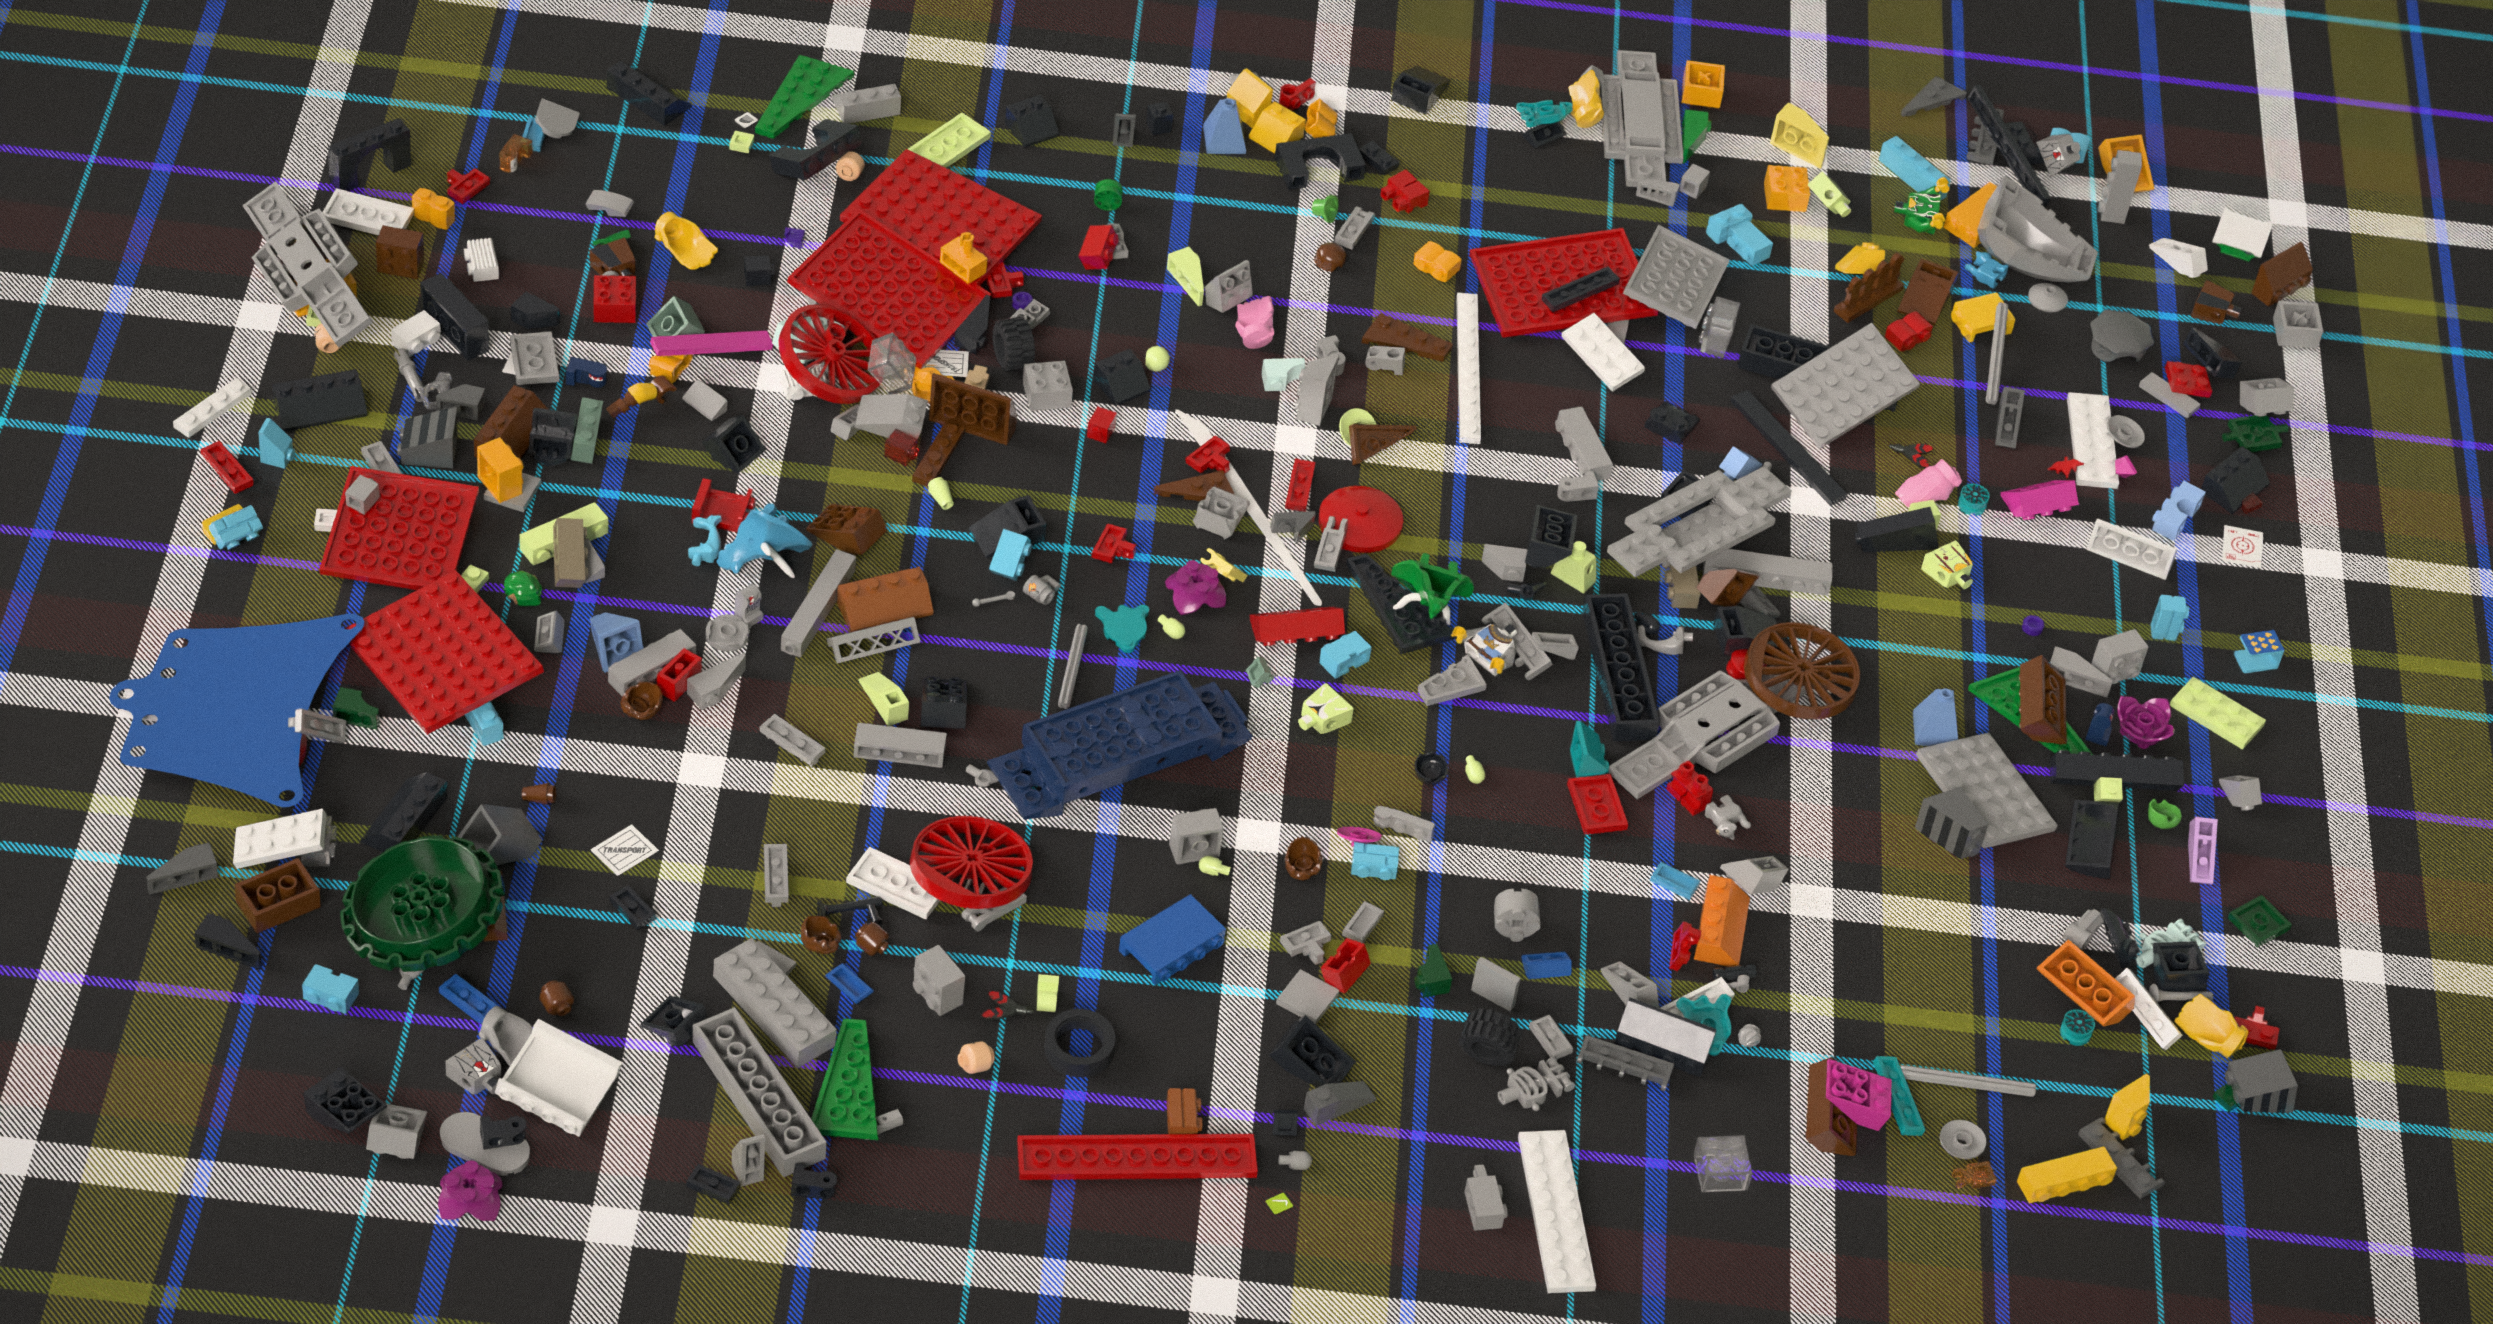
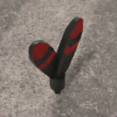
[1889,444,1933,469]
[982,991,1033,1020]

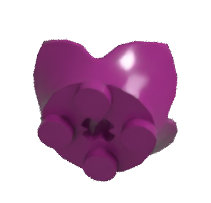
[1165,560,1226,615]
[2117,696,2175,749]
[438,1160,502,1221]

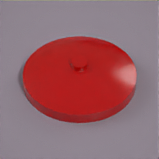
[1318,486,1403,553]

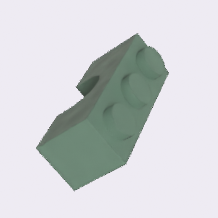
[571,397,603,464]

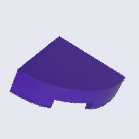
[785,227,805,249]

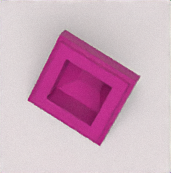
[2115,455,2137,478]

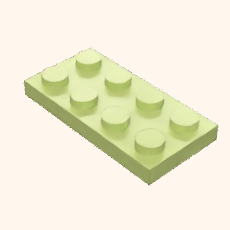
[908,113,991,168]
[2170,677,2266,750]

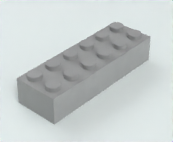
[713,938,837,1068]

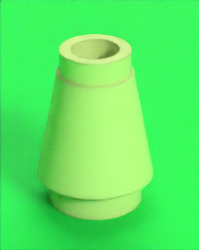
[928,477,954,510]

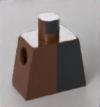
[590,237,635,276]
[2191,280,2242,324]

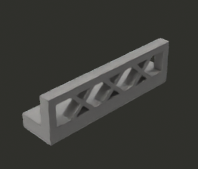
[826,617,920,663]

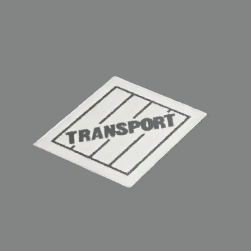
[923,350,969,377]
[591,825,659,876]

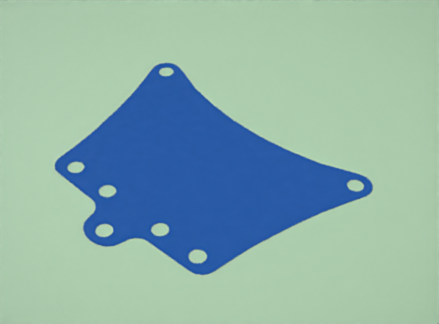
[109,614,364,807]

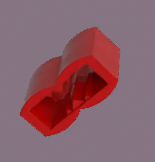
[1885,311,1933,352]

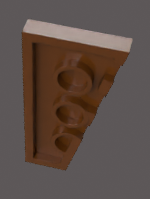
[1361,313,1453,362]

